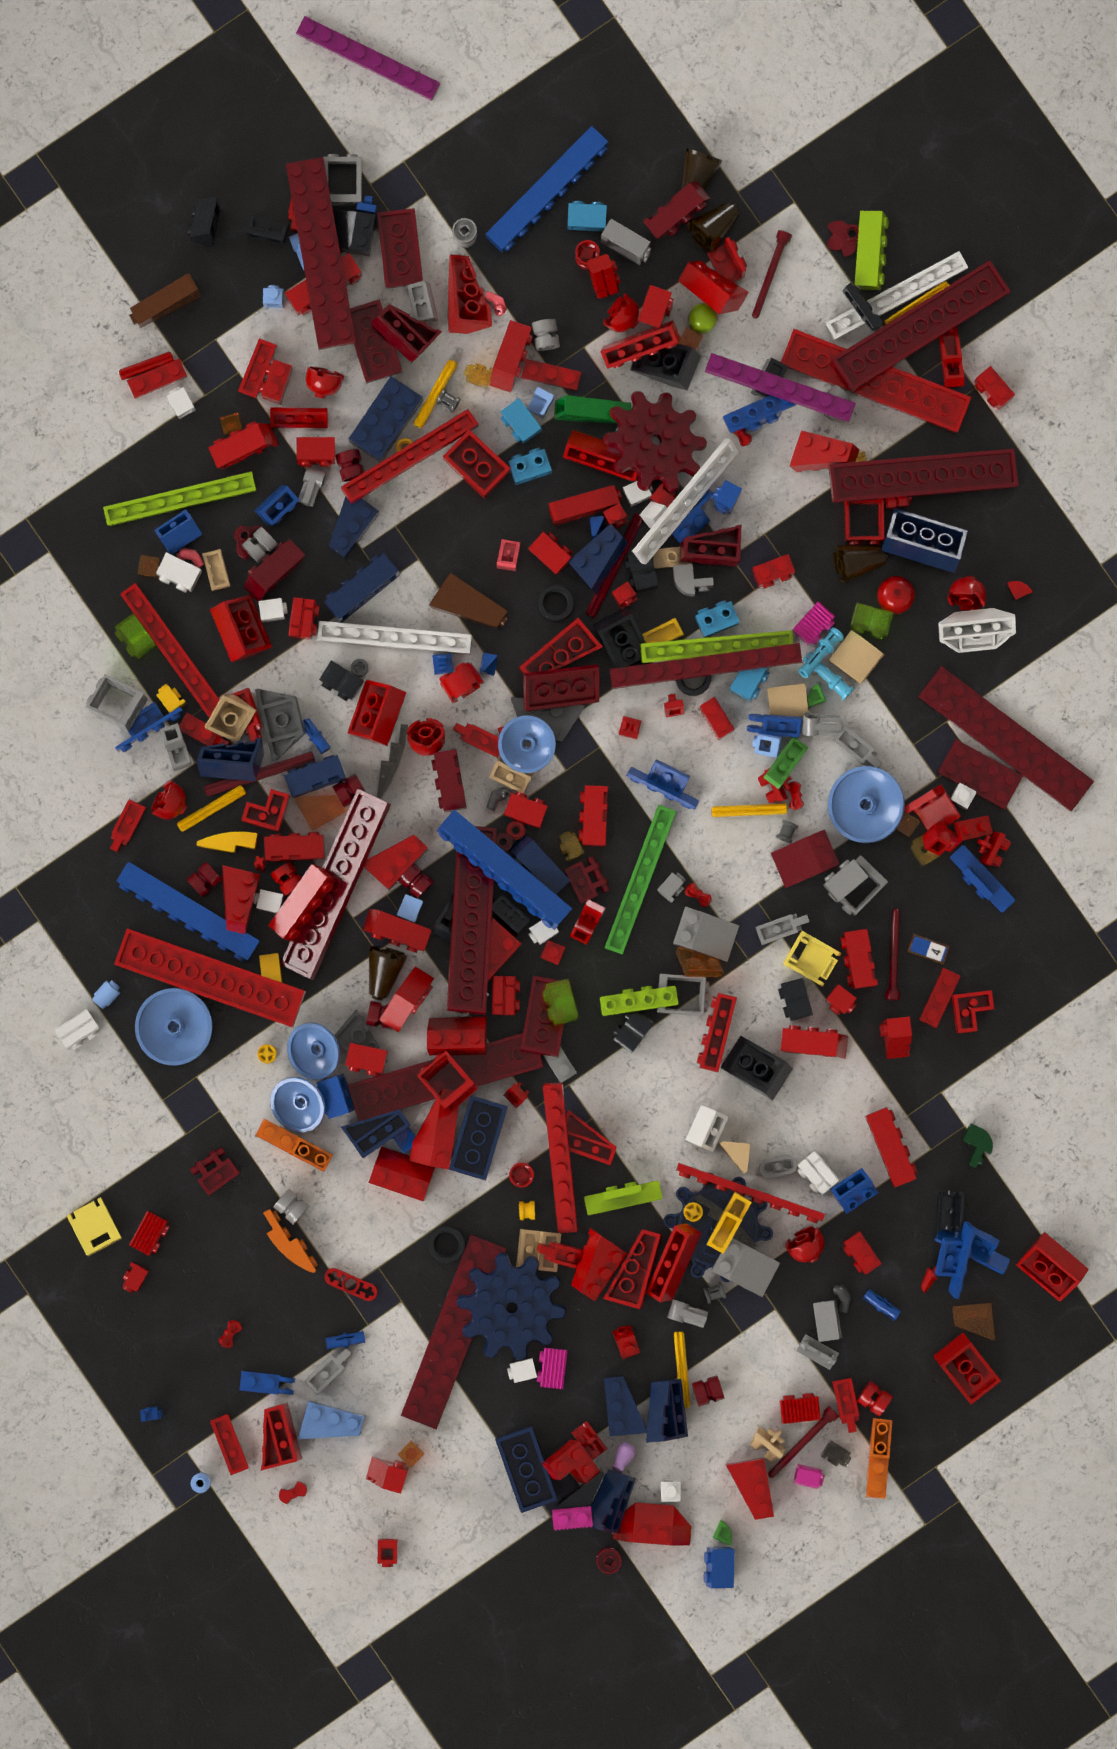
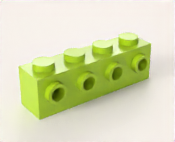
[855,211,889,290]

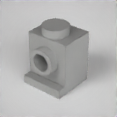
[657,872,686,903]

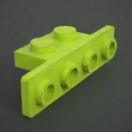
[600,986,678,1016]
[584,1181,663,1215]

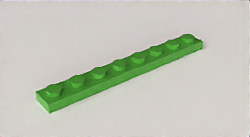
[605,804,676,955]

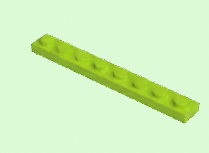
[103,472,256,526]
[640,630,794,663]

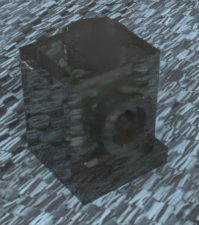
[820,1440,851,1468]

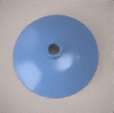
[498,715,556,773]
[287,1022,340,1080]
[270,1077,325,1132]

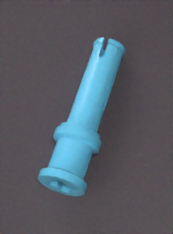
[798,627,844,678]
[802,652,855,701]

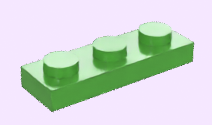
[763,737,808,789]

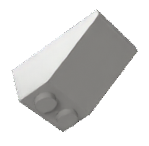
[673,907,739,962]
[711,1238,780,1297]

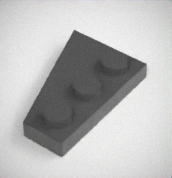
[334,1009,388,1063]

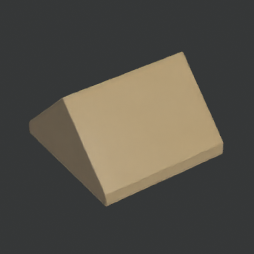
[205,694,256,742]
[719,1141,750,1174]

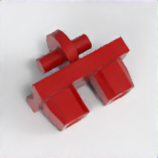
[758,768,792,803]
[977,831,1011,867]
[571,1421,608,1460]

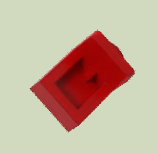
[613,1325,640,1359]

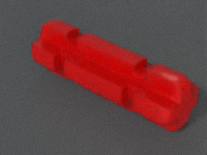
[254,856,266,873]

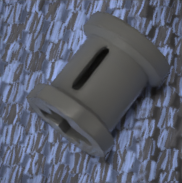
[436,389,461,413]
[776,819,799,844]
[703,1282,726,1304]

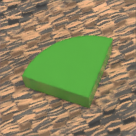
[807,683,826,709]
[713,1520,732,1546]

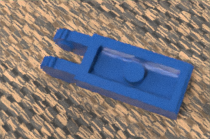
[747,713,802,737]
[239,1371,295,1395]
[140,1406,164,1422]

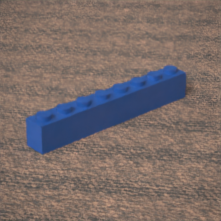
[486,126,608,253]
[437,809,572,930]
[117,862,261,962]

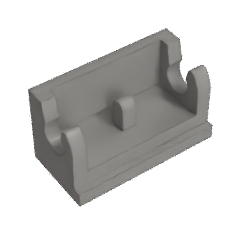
[407,281,438,322]
[813,1299,842,1342]

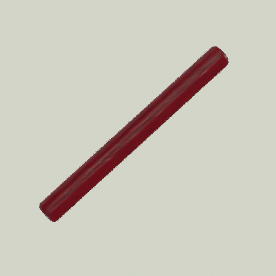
[586,513,643,618]
[204,752,315,796]

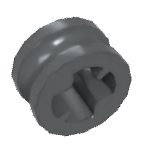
[351,659,368,677]

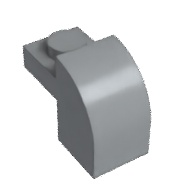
[673,564,714,597]
[160,723,192,771]

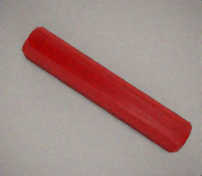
[119,352,174,380]

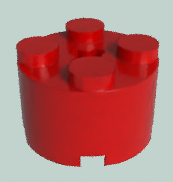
[439,662,485,703]

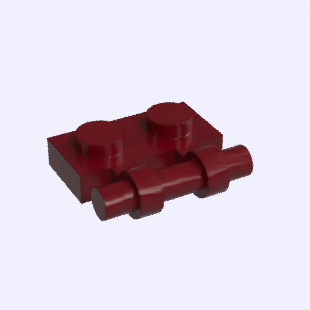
[564,856,610,904]
[190,1147,240,1196]

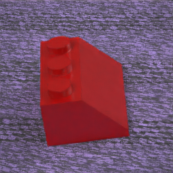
[210,595,272,662]
[347,679,406,746]
[427,1017,487,1056]
[368,1146,435,1201]
[1016,1232,1089,1302]

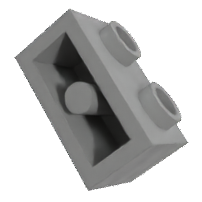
[824,859,868,902]

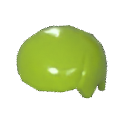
[687,303,717,334]

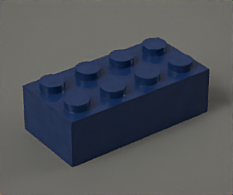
[348,376,423,462]
[882,508,967,573]
[324,553,400,623]
[449,1096,508,1181]
[495,1425,558,1513]

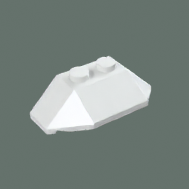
[939,608,1016,653]

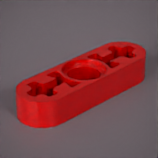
[325,1268,378,1301]

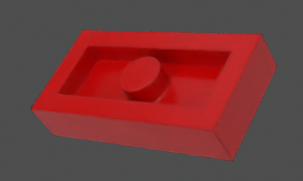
[954,815,993,842]

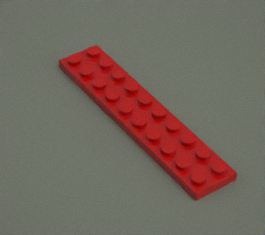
[781,329,971,433]
[114,929,306,1028]

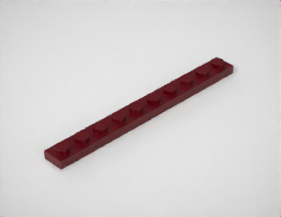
[610,643,803,689]

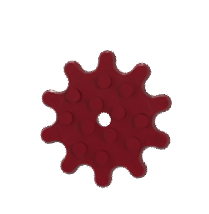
[603,391,707,492]

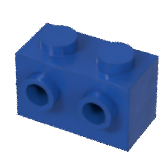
[712,480,742,515]
[254,485,299,526]
[154,509,202,555]
[317,1073,355,1119]
[830,1168,878,1214]
[703,1546,735,1589]

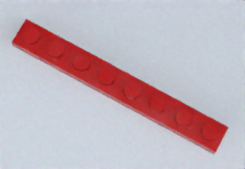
[341,409,479,504]
[120,583,219,718]
[543,1082,578,1233]
[675,1163,825,1224]

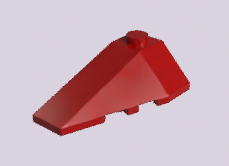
[447,254,492,334]
[409,1088,459,1170]

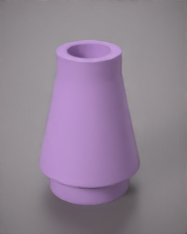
[612,1442,636,1473]

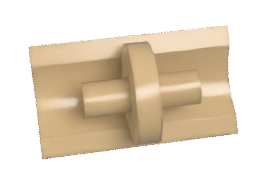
[750,1426,787,1463]

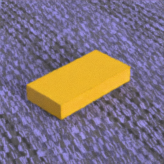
[642,618,684,643]

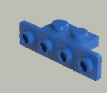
[723,395,797,433]
[672,489,713,544]
[115,702,183,752]
[626,759,699,810]
[950,845,1015,913]
[935,1221,976,1299]
[935,1226,1010,1275]

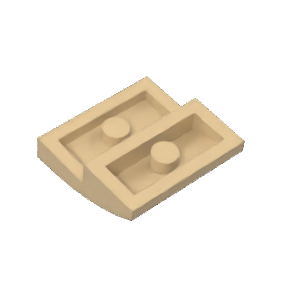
[829,630,884,685]
[767,683,808,723]
[489,756,534,794]
[516,1229,561,1272]

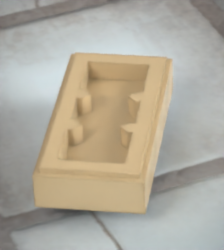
[652,547,692,569]
[202,549,231,591]

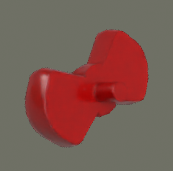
[728,429,752,446]
[788,781,804,810]
[685,883,712,907]
[219,1320,242,1348]
[279,1481,307,1504]

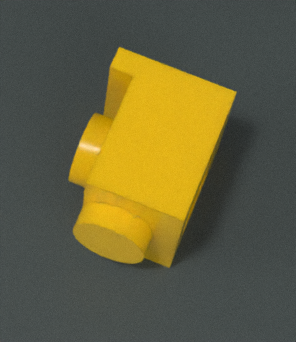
[157,684,187,713]

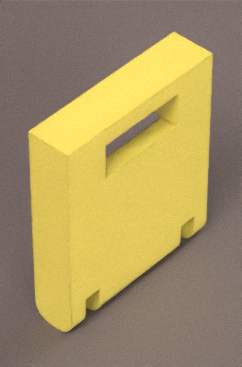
[783,931,842,987]
[66,1197,122,1256]

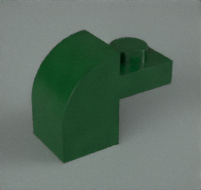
[962,1123,993,1168]

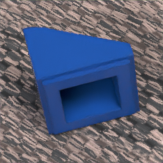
[590,516,605,539]
[480,653,498,676]
[393,1127,415,1153]

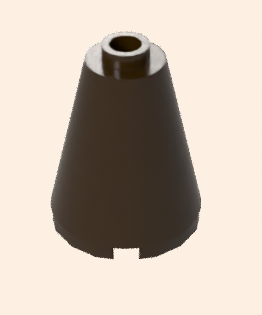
[681,148,722,191]
[687,202,739,252]
[833,545,888,583]
[369,946,407,1001]

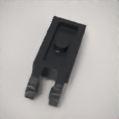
[843,283,883,332]

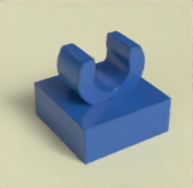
[356,195,377,216]
[432,653,453,675]

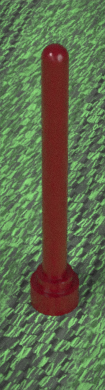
[752,230,792,319]
[885,908,900,1001]
[768,1406,840,1478]

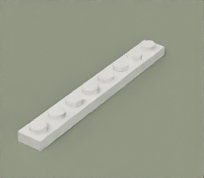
[826,251,968,341]
[632,438,739,565]
[317,621,472,654]

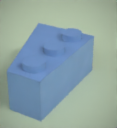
[298,1400,365,1439]

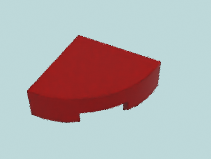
[1007,581,1032,600]

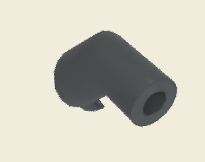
[486,787,511,811]
[833,1285,851,1313]

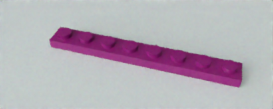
[296,16,440,101]
[705,353,856,422]

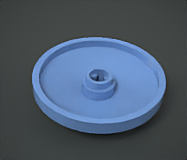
[828,766,905,843]
[135,988,213,1066]

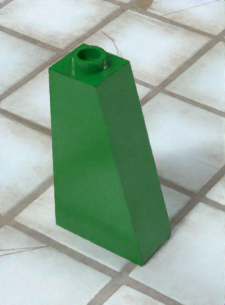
[554,395,632,424]

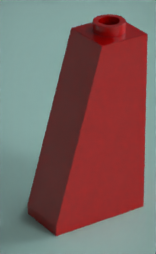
[549,485,622,527]

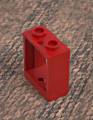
[844,499,884,546]
[417,1051,479,1114]

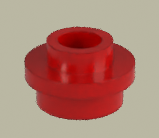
[507,821,526,840]

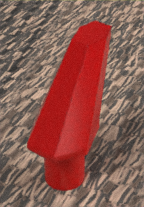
[921,1266,937,1293]

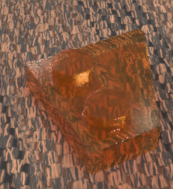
[294,795,346,831]
[676,947,723,977]
[952,1303,995,1340]

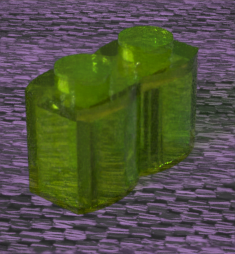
[850,603,893,639]
[115,614,157,659]

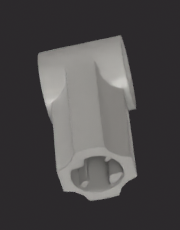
[298,467,327,507]
[802,712,841,736]
[667,1299,708,1328]

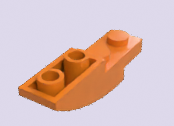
[255,1118,333,1172]
[263,1209,318,1273]
[866,1418,892,1499]

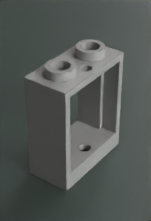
[323,154,362,206]
[601,219,651,265]
[86,674,148,732]
[828,855,888,916]
[657,974,709,1016]

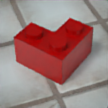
[241,789,290,833]
[951,990,994,1034]
[345,1043,388,1077]
[542,1440,600,1484]

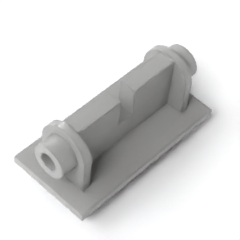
[796,1334,839,1370]

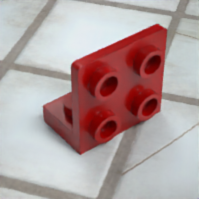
[707,237,747,283]
[905,784,961,831]

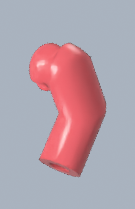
[484,291,506,316]
[177,548,205,568]

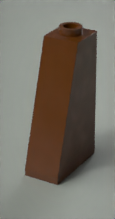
[129,273,201,328]
[429,573,509,629]

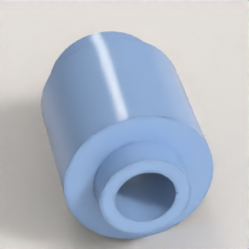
[92,980,120,1009]
[191,1472,211,1493]

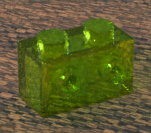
[543,979,578,1025]

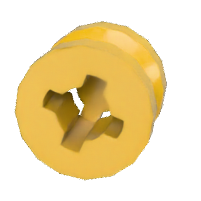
[257,1044,277,1064]
[519,1201,535,1220]
[683,1202,703,1222]

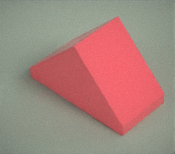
[497,539,520,572]

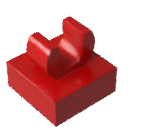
[664,694,685,718]
[619,716,642,740]
[503,1082,529,1109]

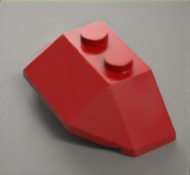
[613,1502,691,1546]

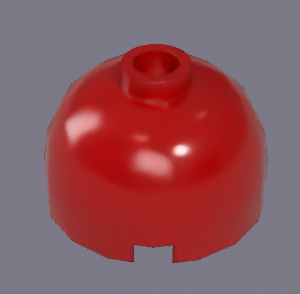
[603,294,639,333]
[305,366,345,399]
[877,576,915,614]
[947,576,986,611]
[407,718,445,756]
[151,780,187,820]
[785,1226,825,1263]

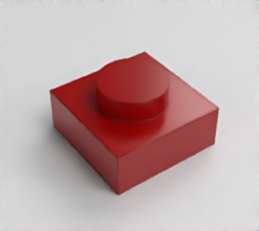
[540,940,566,965]

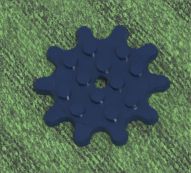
[663,1173,773,1282]
[456,1253,566,1361]

